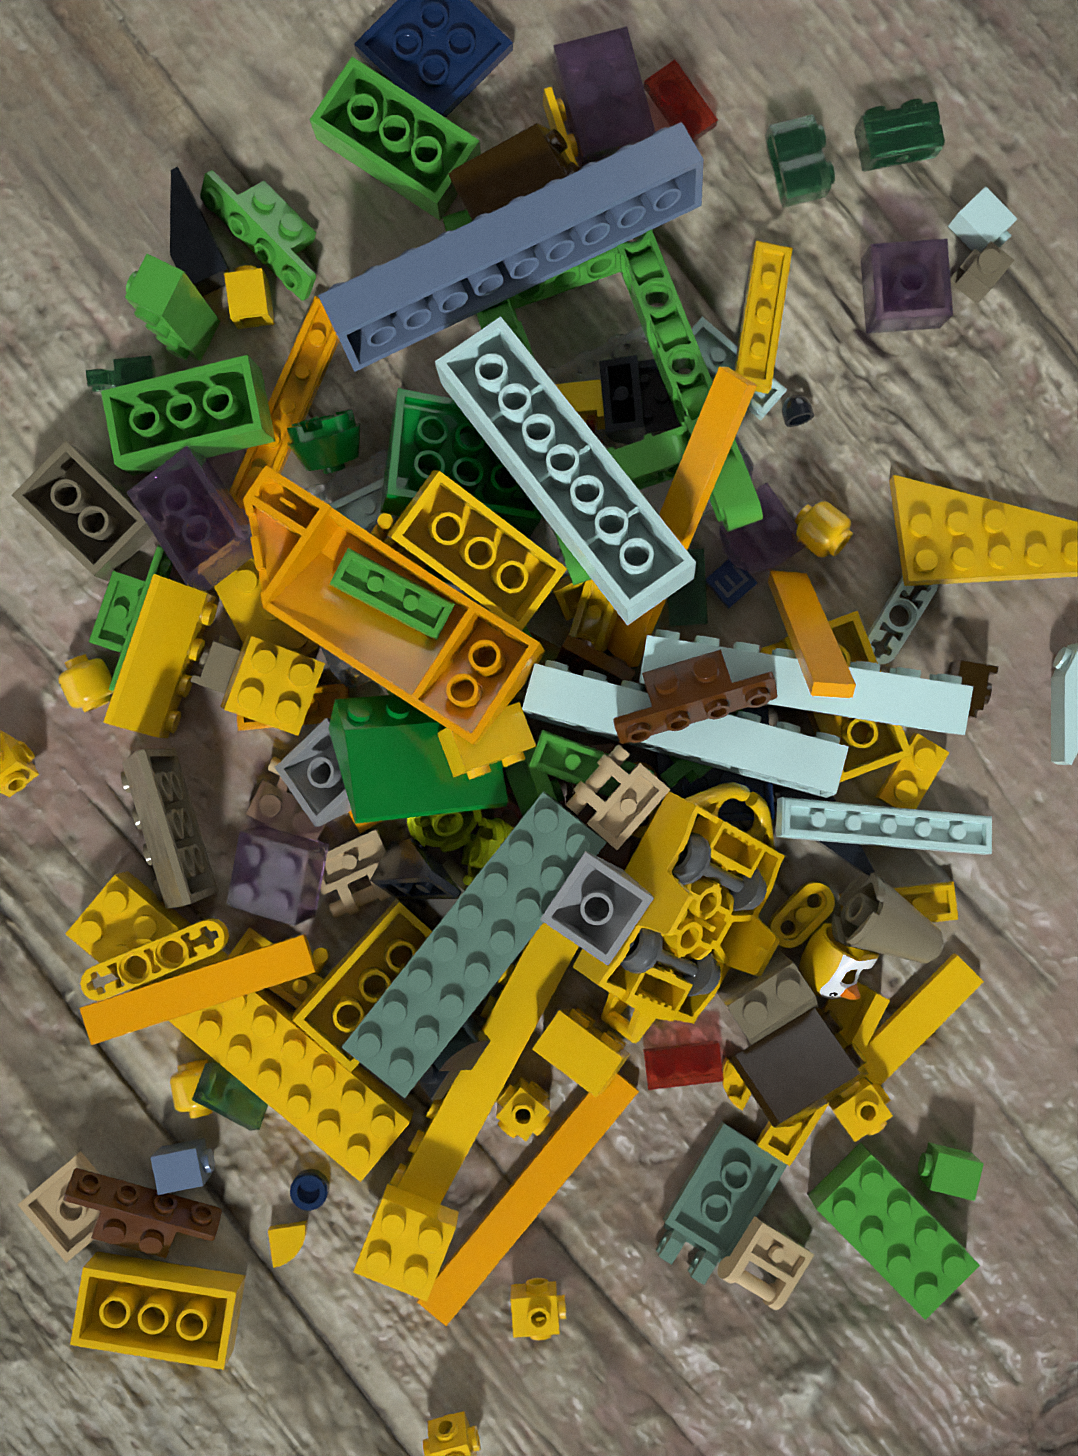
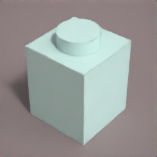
[948,187,1017,252]

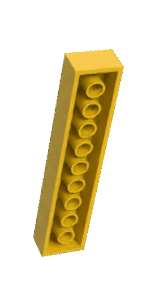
[65,871,414,1182]

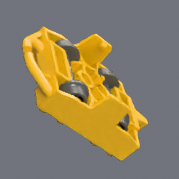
[573,782,785,1043]

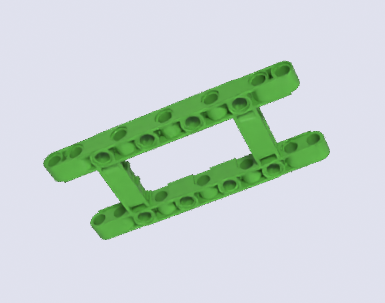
[442,209,763,586]

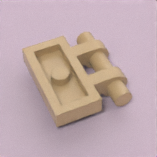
[565,744,670,850]
[246,757,327,847]
[307,828,392,918]

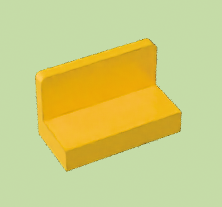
[823,982,890,1054]

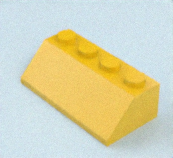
[103,574,217,738]

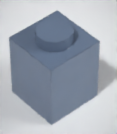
[150,1138,215,1195]

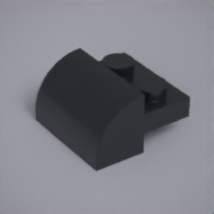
[599,355,681,445]
[418,1015,491,1100]

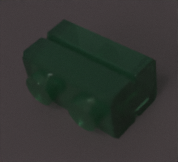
[854,98,945,172]

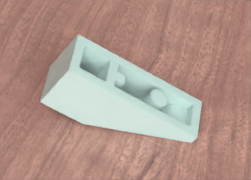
[1051,643,1078,765]

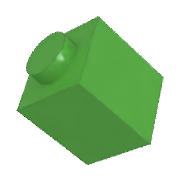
[918,1142,984,1201]

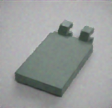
[655,1121,787,1285]

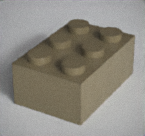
[11,440,160,581]

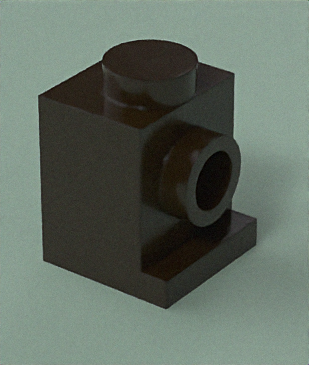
[948,660,999,718]

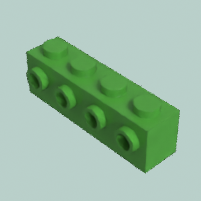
[125,254,221,361]

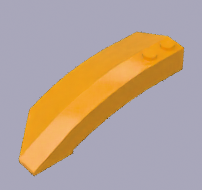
[243,465,545,746]

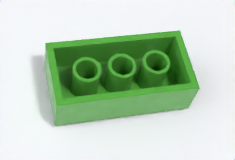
[309,57,481,221]
[101,354,276,476]
[808,1142,980,1320]

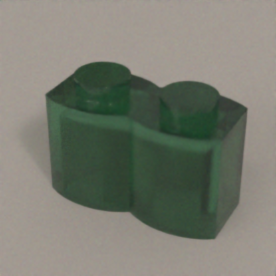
[765,114,835,208]

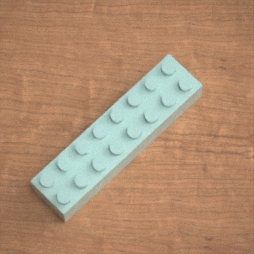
[435,317,696,626]
[639,629,973,735]
[522,660,849,798]

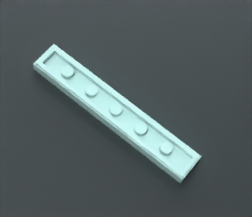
[776,797,992,855]

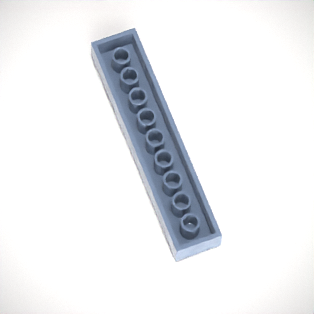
[318,122,704,372]

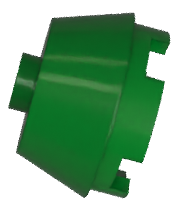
[287,409,361,474]

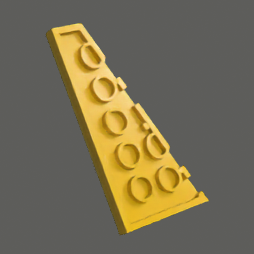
[889,475,1078,586]

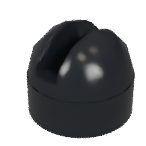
[782,395,814,427]

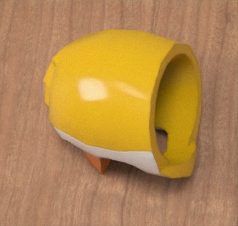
[799,923,879,1000]

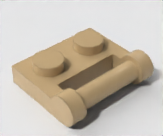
[717,1216,814,1310]

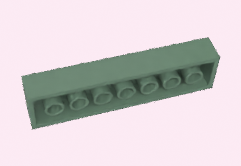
[342,791,607,1098]

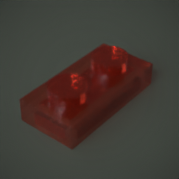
[643,59,718,142]
[643,1040,724,1090]

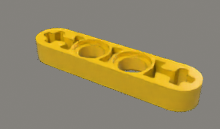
[80,918,229,1001]

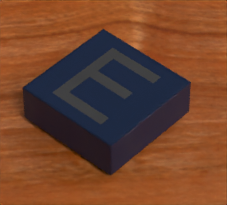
[704,555,758,609]

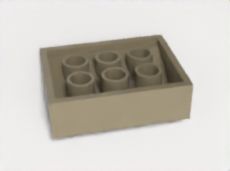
[121,749,218,909]

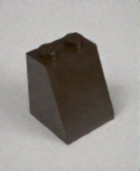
[448,123,580,221]
[729,1007,868,1128]

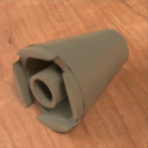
[832,873,944,964]

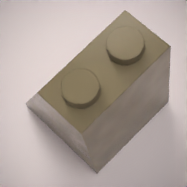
[716,949,819,1045]

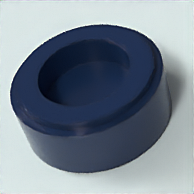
[290,1169,330,1211]

